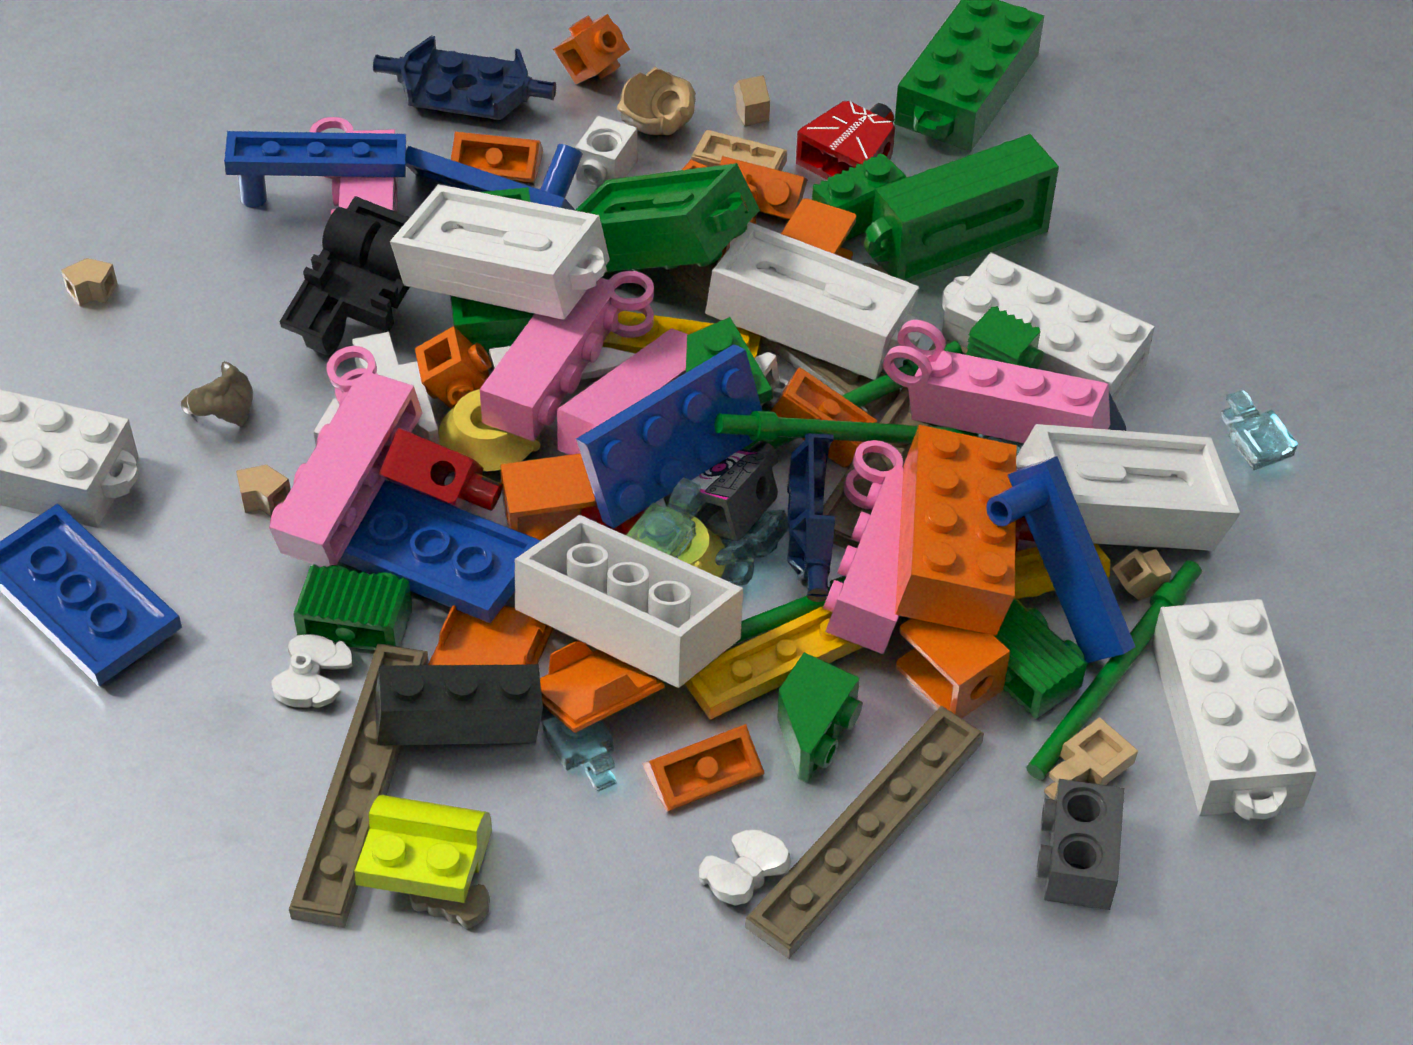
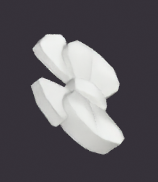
[271,634,353,708]
[699,830,791,905]

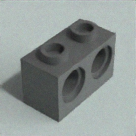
[1036,779,1124,910]

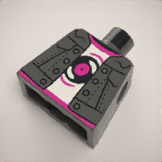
[664,441,778,541]

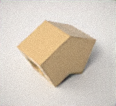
[733,75,770,126]
[61,258,118,306]
[236,465,291,516]
[1112,549,1172,600]

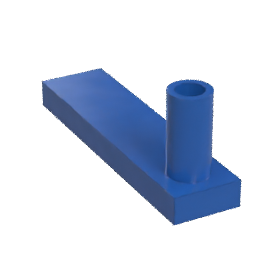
[224,131,406,208]
[406,144,583,211]
[986,456,1136,663]

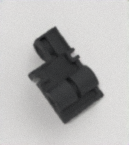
[279,196,410,356]

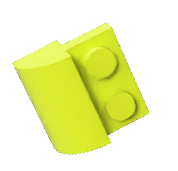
[354,795,492,903]

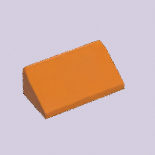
[451,131,543,184]
[770,367,877,468]
[642,724,765,812]

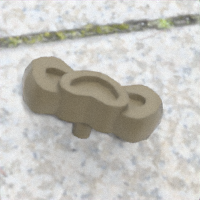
[409,884,490,929]

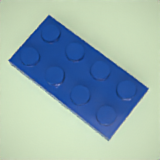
[576,344,762,528]
[339,480,541,623]
[0,503,182,686]

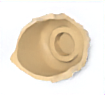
[617,67,696,136]

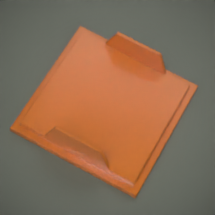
[428,605,554,665]
[540,640,665,733]

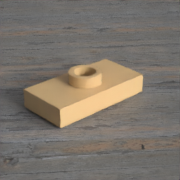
[691,130,787,171]

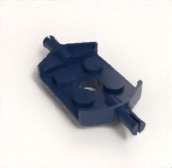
[373,36,557,120]
[787,419,835,602]

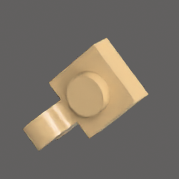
[1044,717,1138,800]

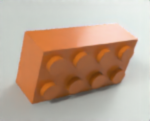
[895,425,1017,636]

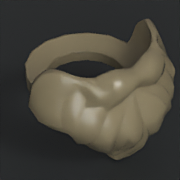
[181,361,253,426]

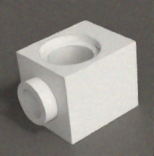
[575,116,638,187]

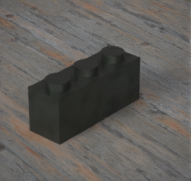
[375,664,543,745]

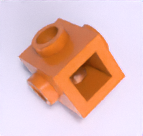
[553,14,630,84]
[415,326,492,409]

